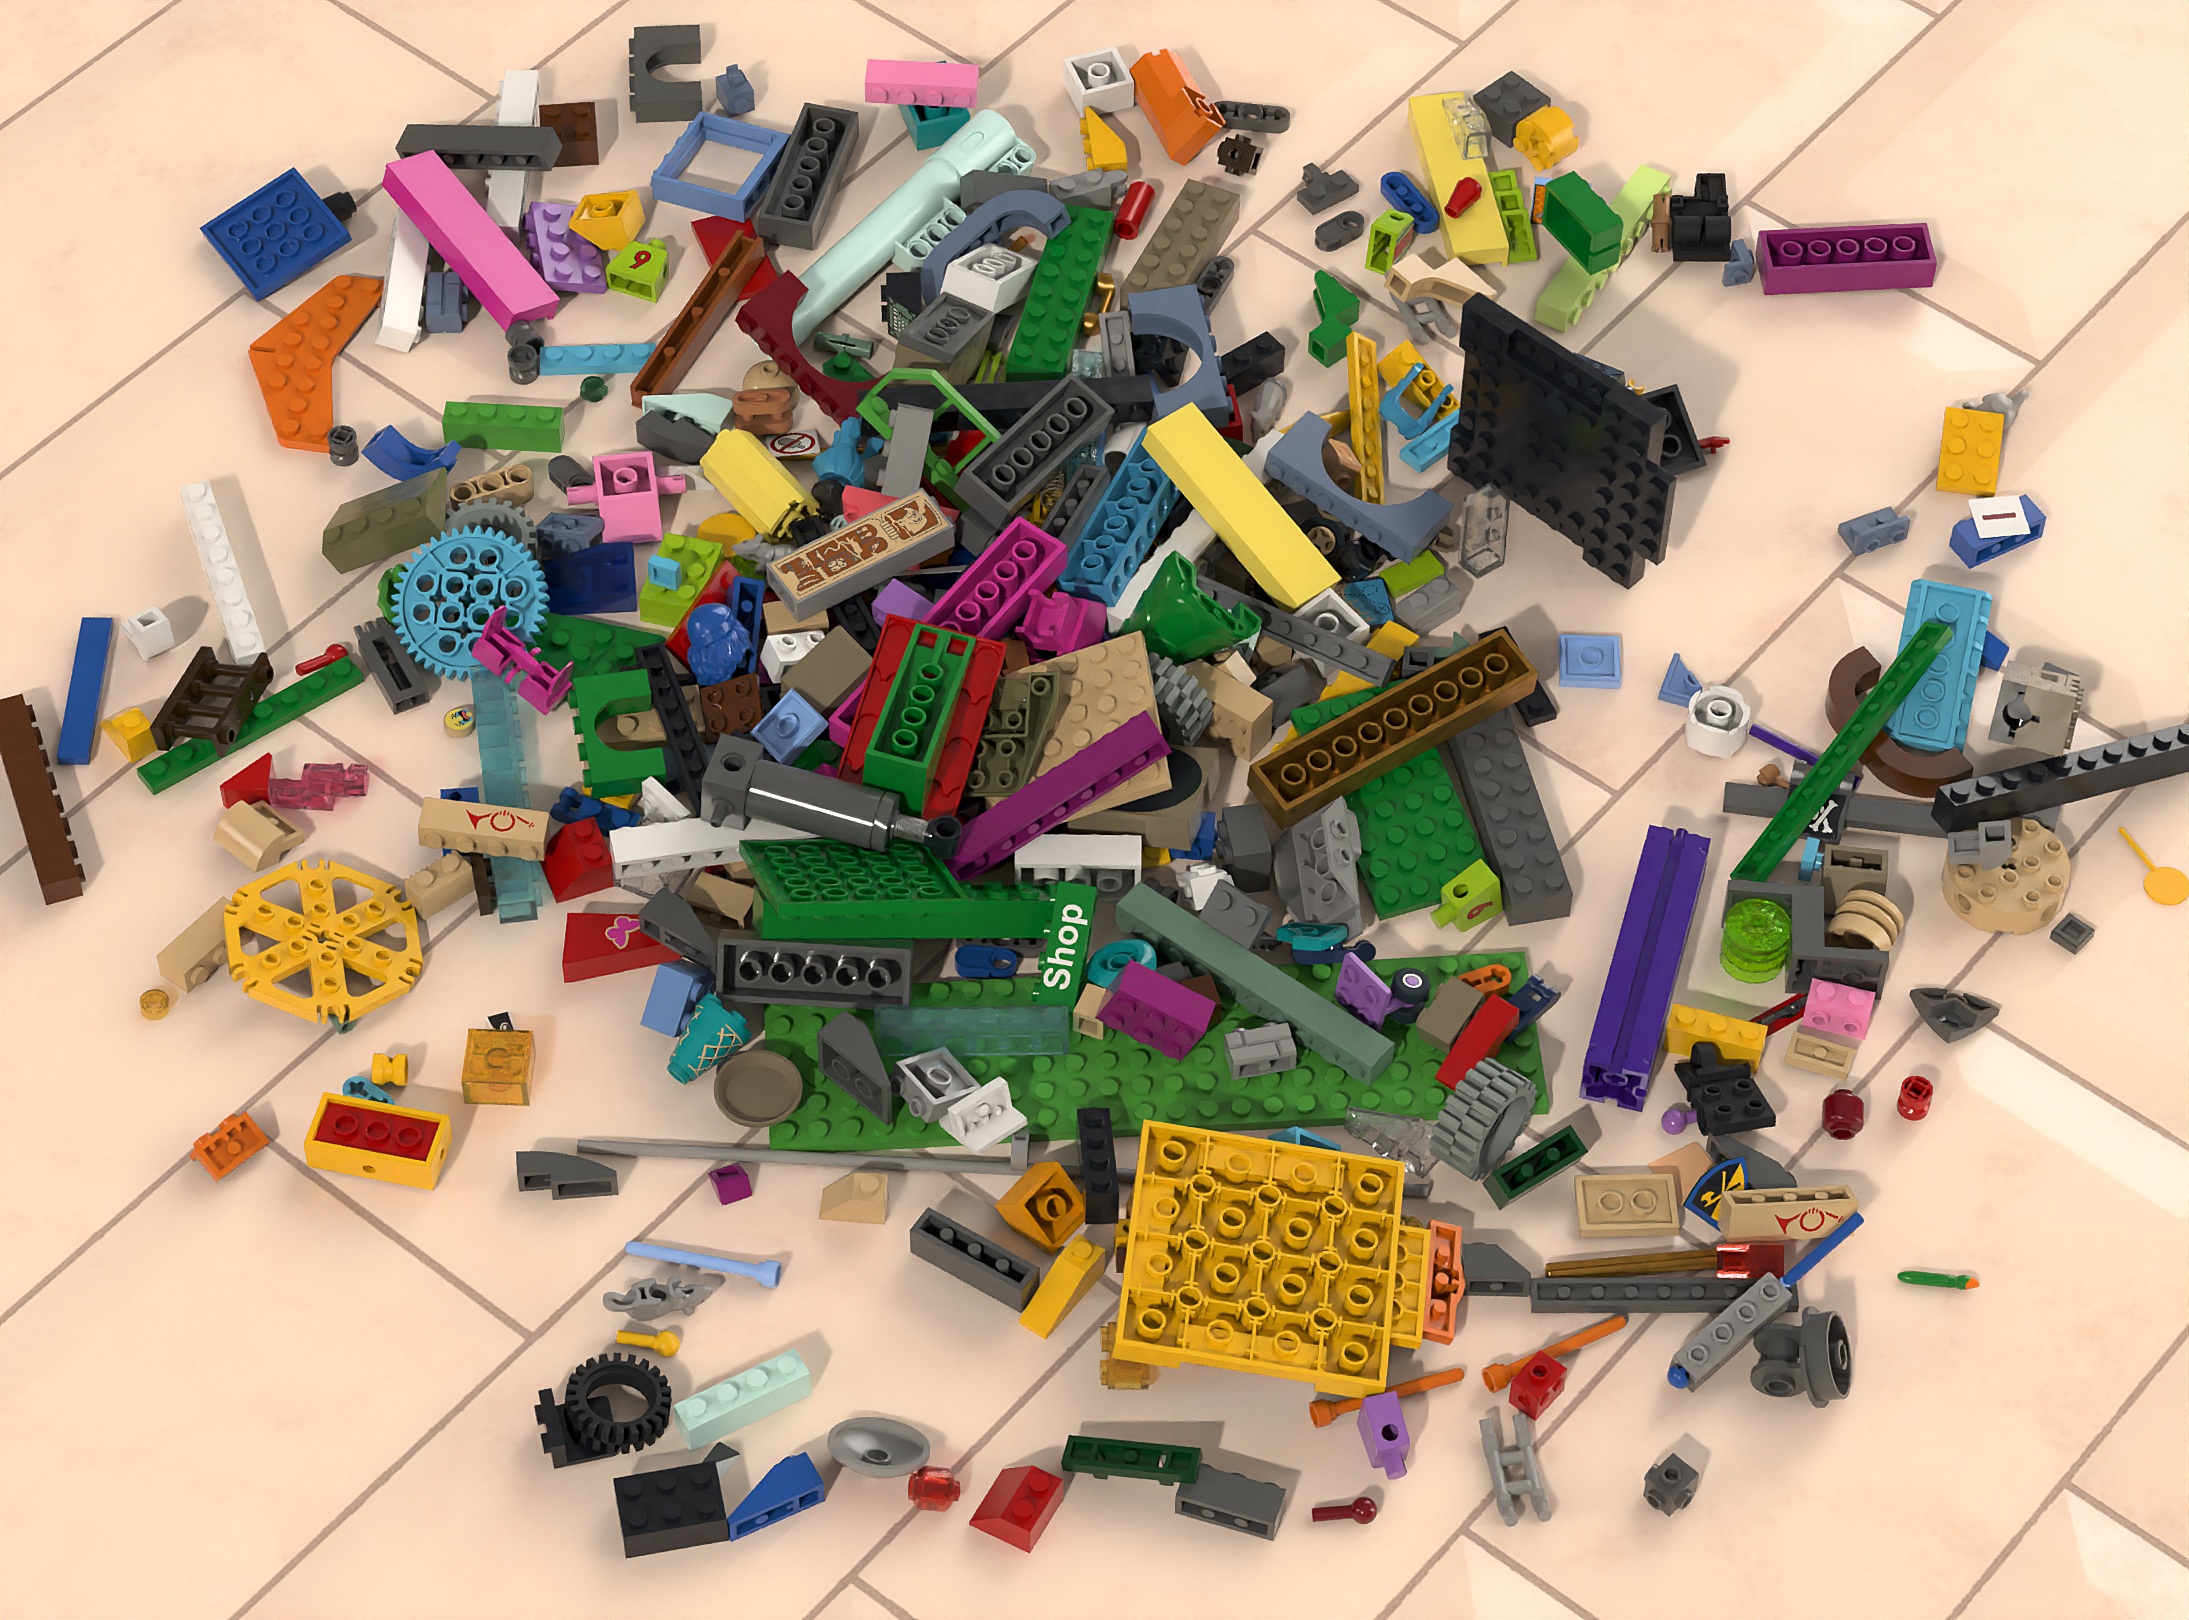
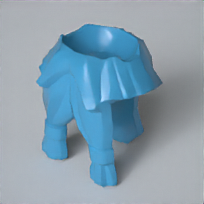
[1378,362,1454,440]
[812,417,884,495]

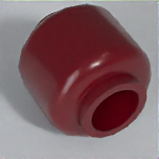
[1821,1089,1864,1140]

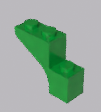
[1308,269,1360,368]

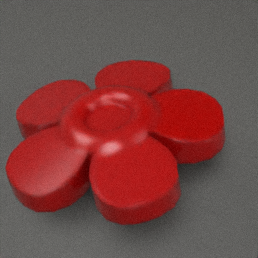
[1698,436,1730,454]

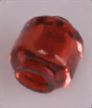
[908,1465,960,1512]

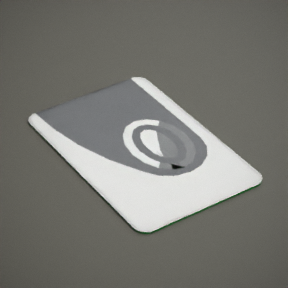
[486,1011,520,1047]

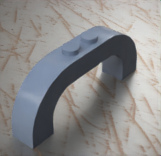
[921,189,1071,307]

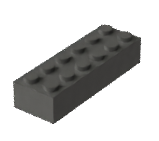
[757,102,859,251]
[953,372,1115,529]
[716,929,914,1012]

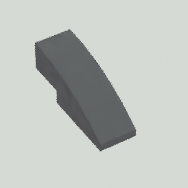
[635,410,715,465]
[516,1151,619,1200]

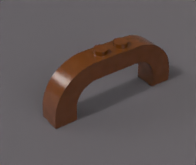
[1825,646,1974,798]

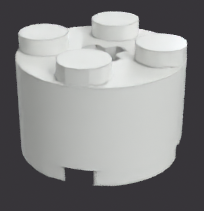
[1685,686,1750,759]

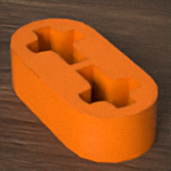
[1457,964,1511,1001]

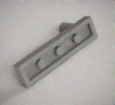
[1098,310,1136,424]

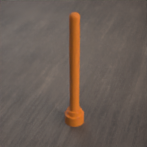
[1482,1316,1626,1393]
[1309,1368,1465,1428]

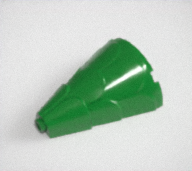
[1114,550,1262,667]

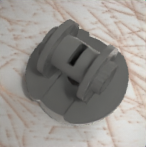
[1750,1306,1852,1408]

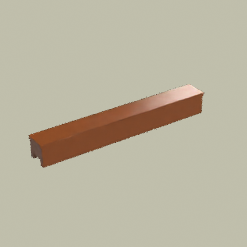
[630,230,766,409]

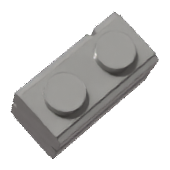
[1395,575,1461,639]
[1223,1022,1297,1080]

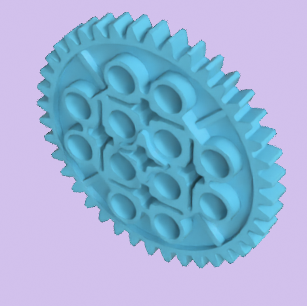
[391,525,550,682]

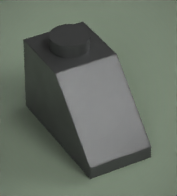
[1461,1242,1531,1297]

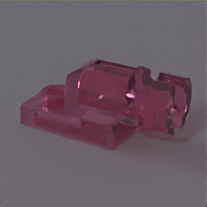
[268,763,370,811]

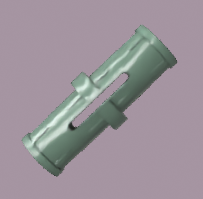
[814,330,874,360]

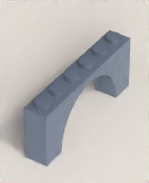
[1127,284,1233,428]
[1263,410,1454,565]

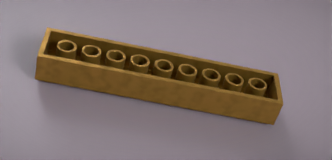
[1247,628,1539,830]

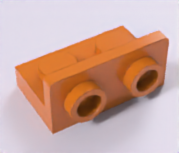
[189,1111,270,1183]

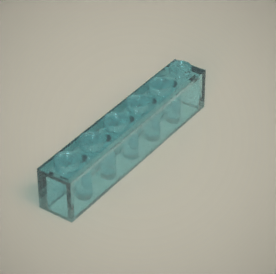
[874,1006,1069,1056]

